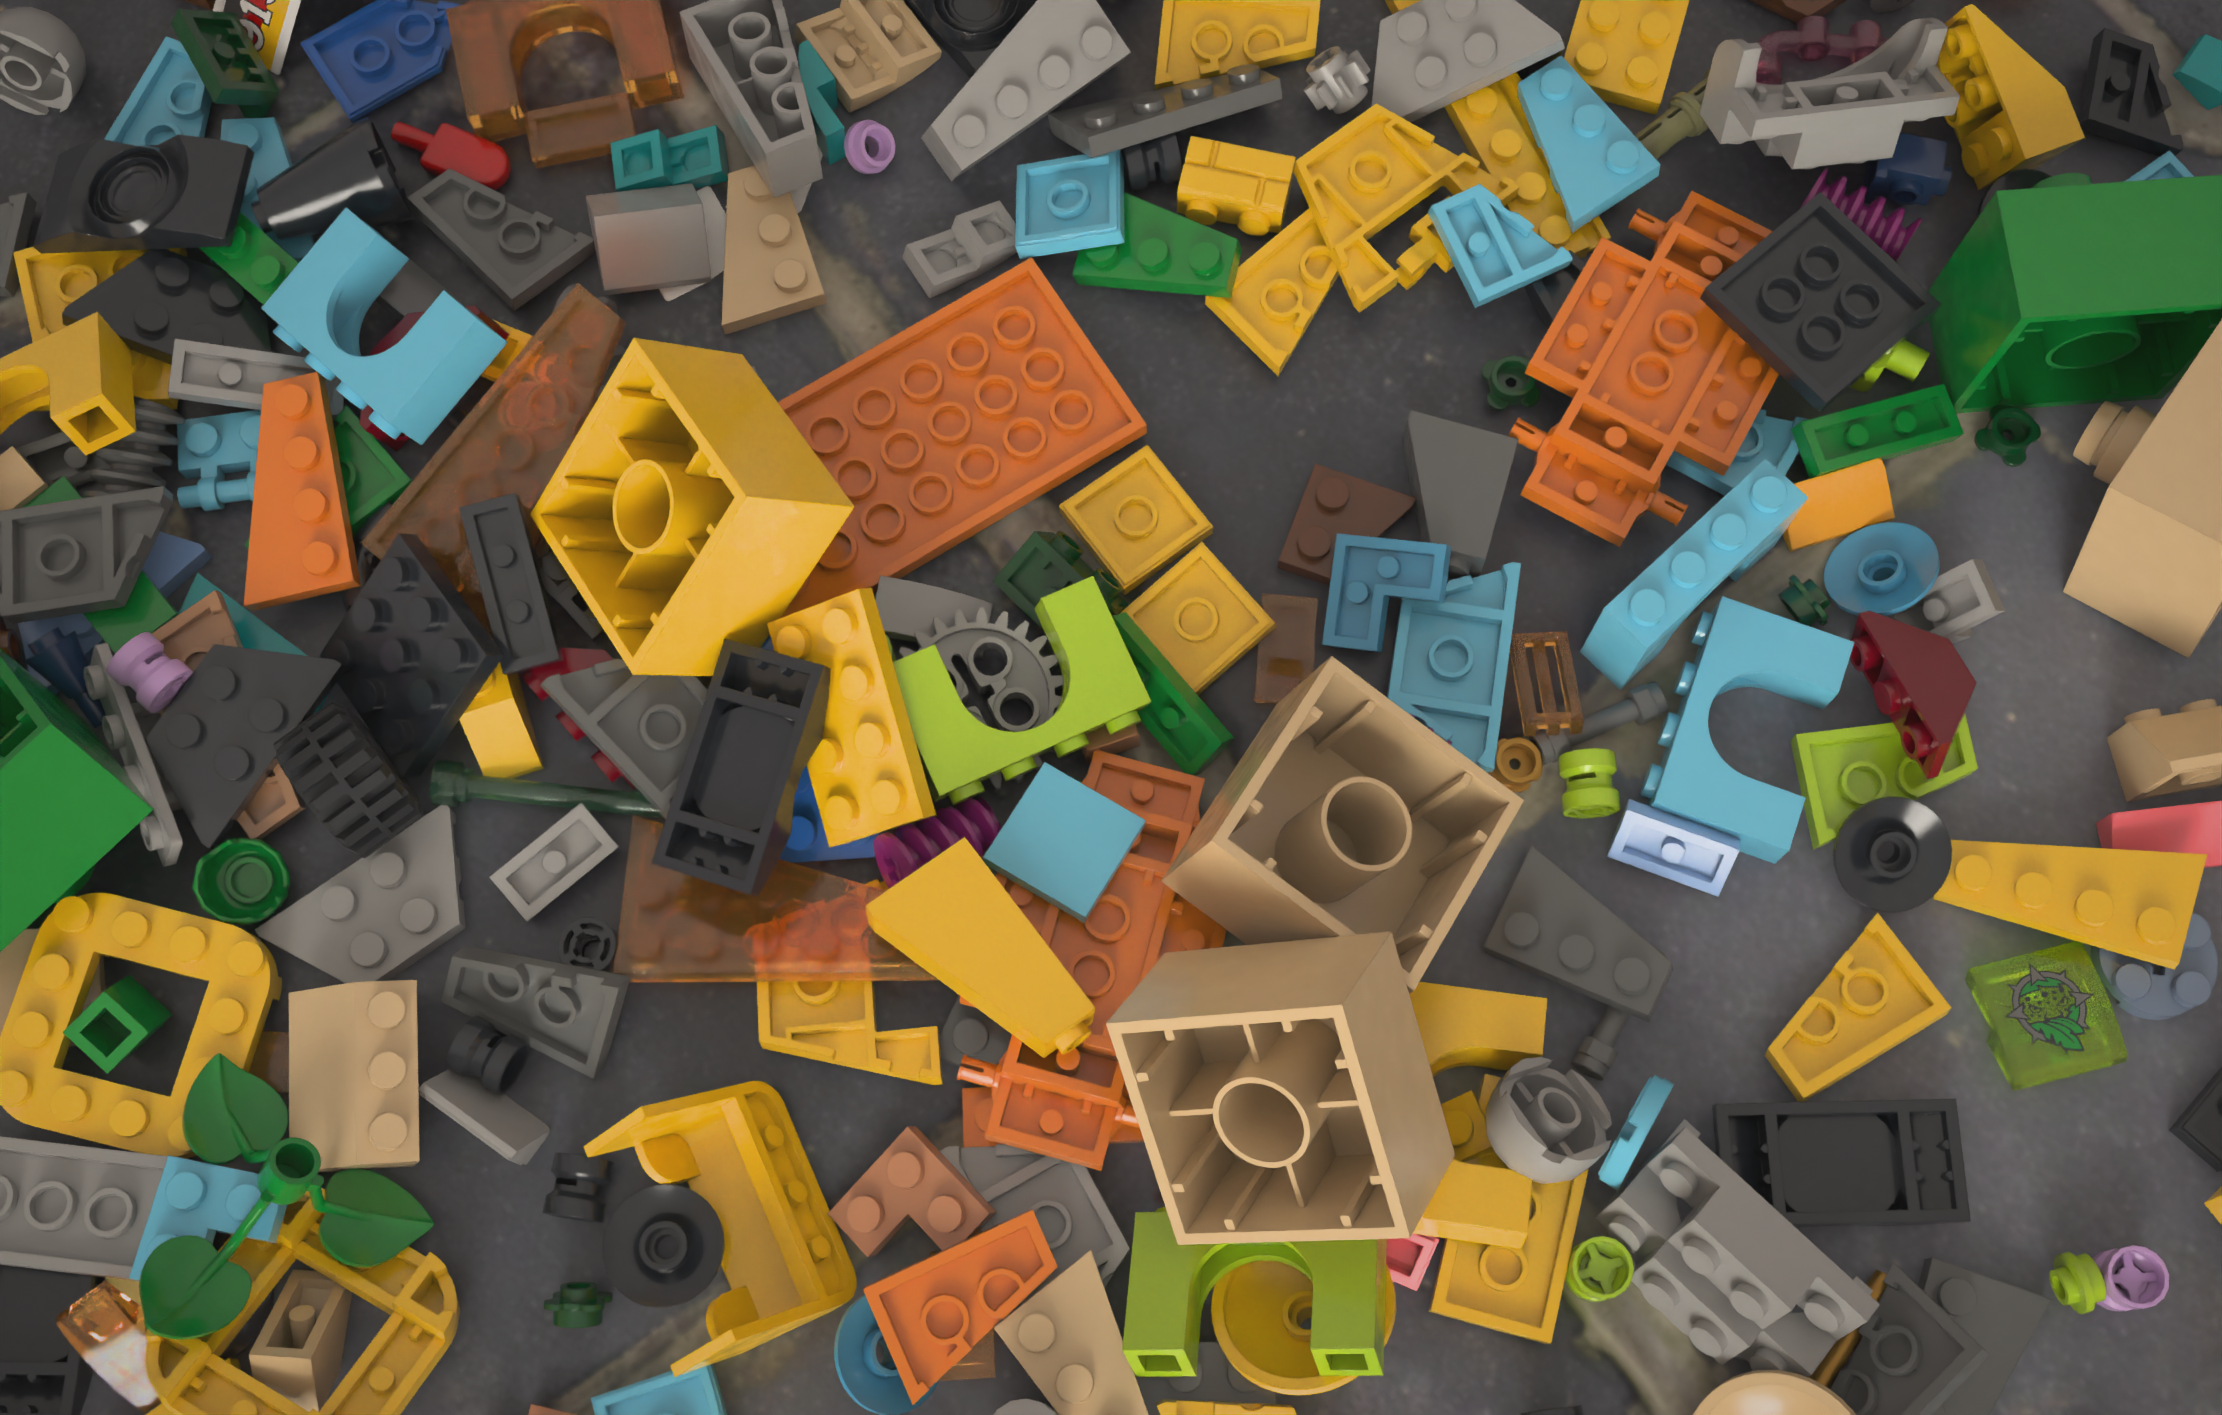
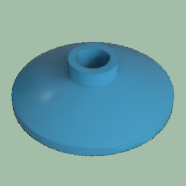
[1824,522,1940,616]
[834,1295,939,1415]

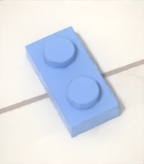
[1607,799,1741,897]

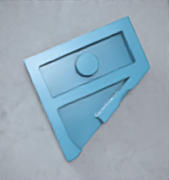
[1428,184,1573,308]

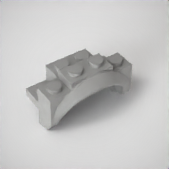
[1699,17,1960,170]
[1595,1119,1880,1377]

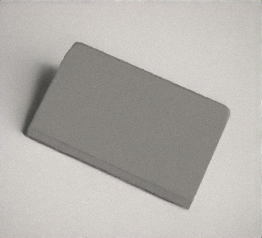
[419,1069,550,1165]

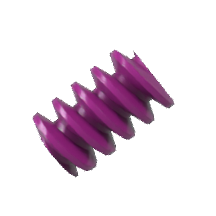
[1801,166,1923,262]
[874,796,1001,889]

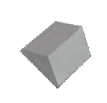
[586,183,711,296]

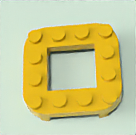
[0,893,282,1159]
[144,1188,460,1415]

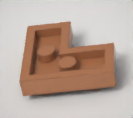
[828,1126,996,1257]

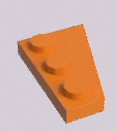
[863,1209,1058,1405]

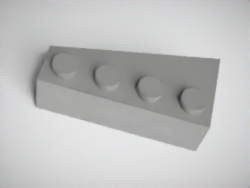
[679,0,823,198]
[921,0,1131,182]

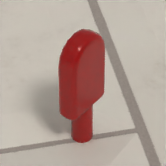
[391,121,511,190]

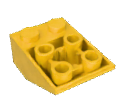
[1936,4,2085,190]

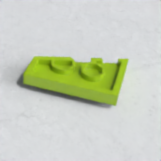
[1790,714,1978,850]

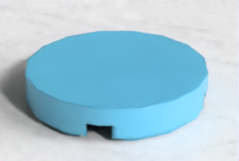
[1598,1075,1674,1191]

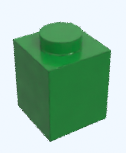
[62,975,173,1074]

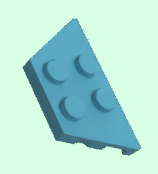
[1387,562,1521,773]

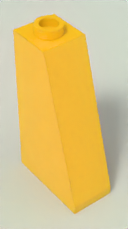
[865,837,1095,1058]

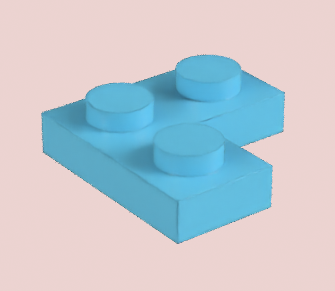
[129,1155,288,1281]

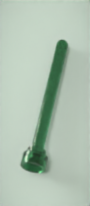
[430,760,664,818]

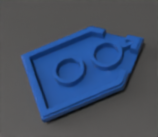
[300,0,462,123]

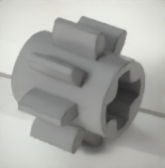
[1304,46,1371,114]

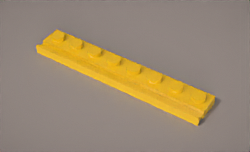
[1385,0,1611,259]

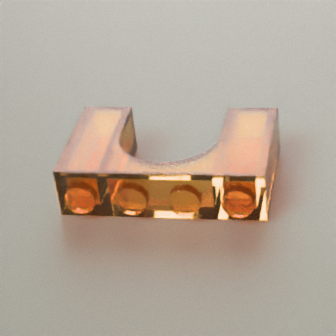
[446,0,684,141]

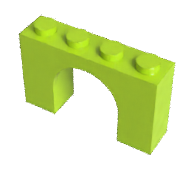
[893,576,1151,805]
[1122,1207,1387,1377]

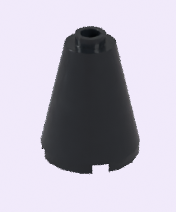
[251,117,414,240]

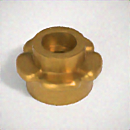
[1488,737,1543,793]

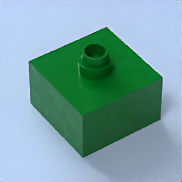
[1928,173,2222,414]
[0,648,154,952]

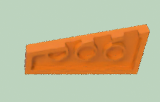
[243,372,361,611]

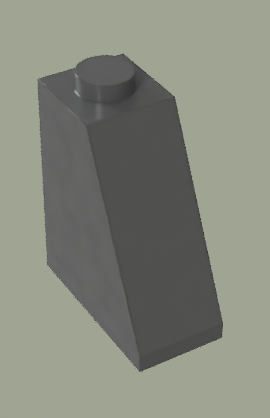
[1402,410,1519,579]

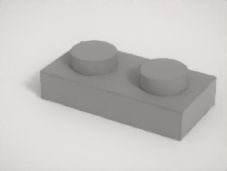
[489,803,619,921]

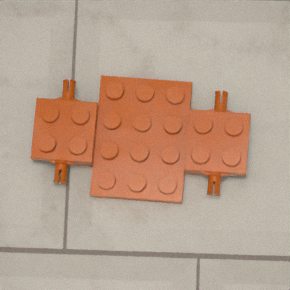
[1508,191,1779,547]
[957,750,1227,1171]

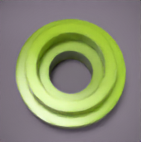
[2049,1252,2106,1314]

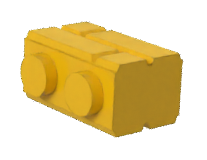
[1177,136,1296,236]

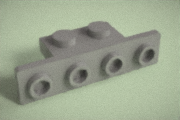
[84,643,183,867]

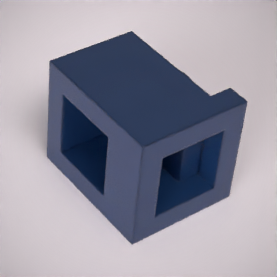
[1863,132,1952,205]

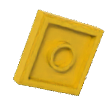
[1059,444,1213,595]
[1120,542,1277,695]

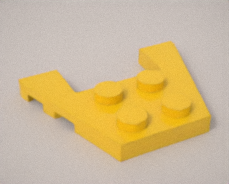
[1293,103,1520,313]
[755,879,943,1085]

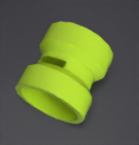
[1558,748,1621,819]
[1565,1236,1634,1302]

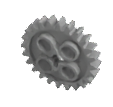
[899,607,1063,791]

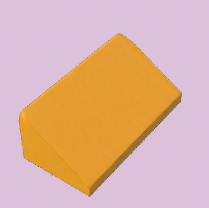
[1783,457,1895,552]

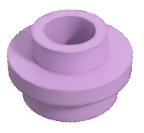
[844,120,895,174]

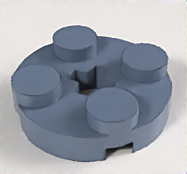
[2091,913,2219,1020]

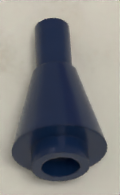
[24,627,106,728]

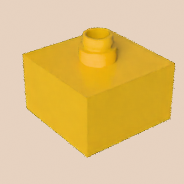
[530,338,855,676]

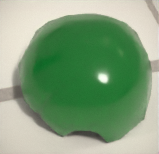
[192,838,290,926]

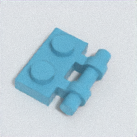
[177,410,261,511]

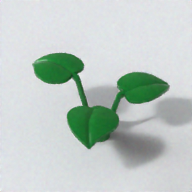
[139,1053,434,1340]

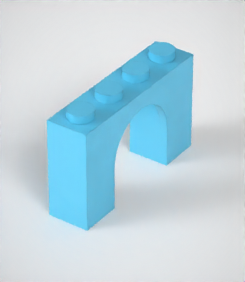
[261,208,508,445]
[1580,458,1808,691]
[1640,596,1854,864]

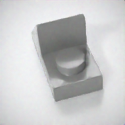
[1886,559,2005,644]

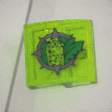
[1965,941,2128,1091]

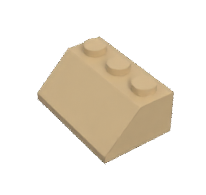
[2107,699,2222,802]
[288,980,420,1172]

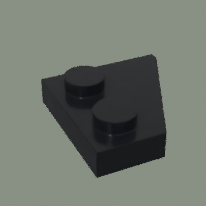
[2078,28,2183,156]

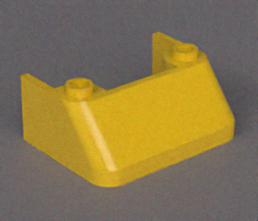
[583,1081,857,1377]

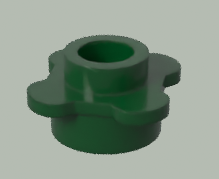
[1481,356,1541,411]
[1974,404,2041,467]
[1778,574,1831,627]
[544,1282,613,1328]

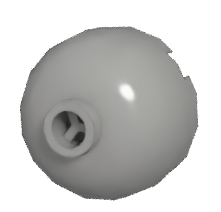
[0,7,87,115]
[1485,1057,1612,1184]

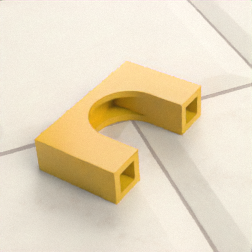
[0,312,136,455]
[1409,982,1547,1249]

